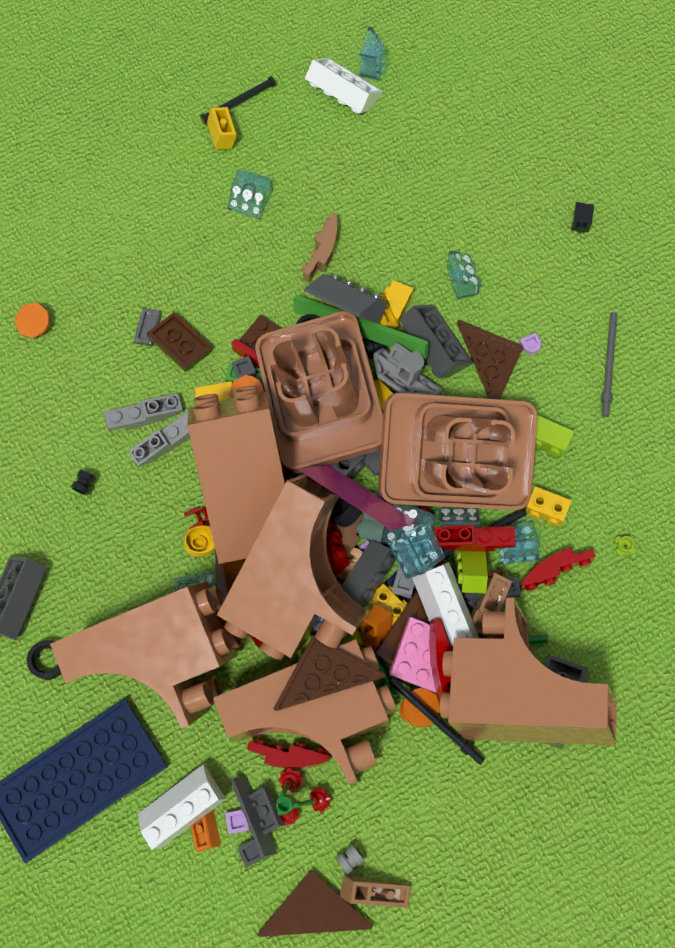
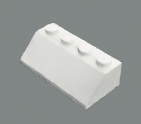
[305,58,383,114]
[412,562,479,650]
[138,764,226,850]

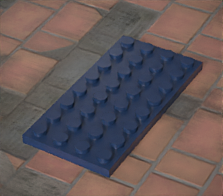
[0,698,168,864]

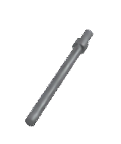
[601,312,618,417]

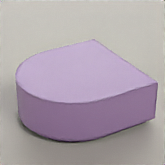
[519,332,541,355]

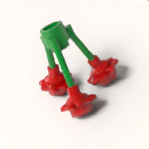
[276,767,331,826]

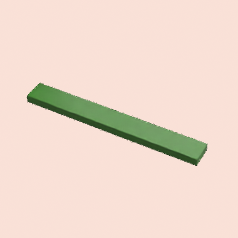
[293,295,429,359]

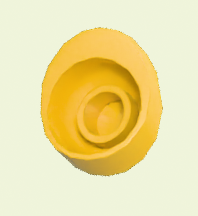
[183,525,215,557]

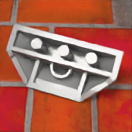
[373,348,443,395]

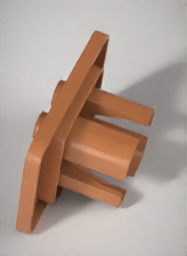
[255,311,383,473]
[378,393,537,510]

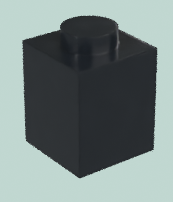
[571,202,594,233]

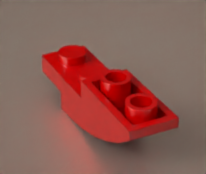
[434,525,516,552]
[520,547,596,591]
[247,739,331,769]

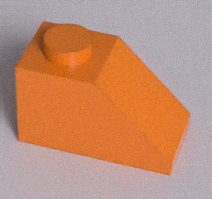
[360,604,392,653]

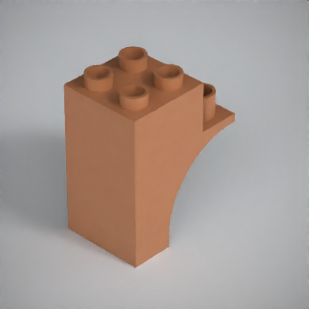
[187,386,285,564]
[217,474,370,660]
[50,581,241,729]
[440,598,616,746]
[213,639,396,786]

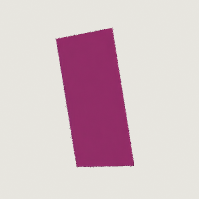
[298,465,418,530]

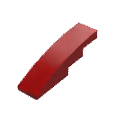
[429,619,452,702]

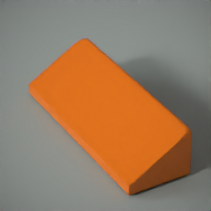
[191,810,221,852]

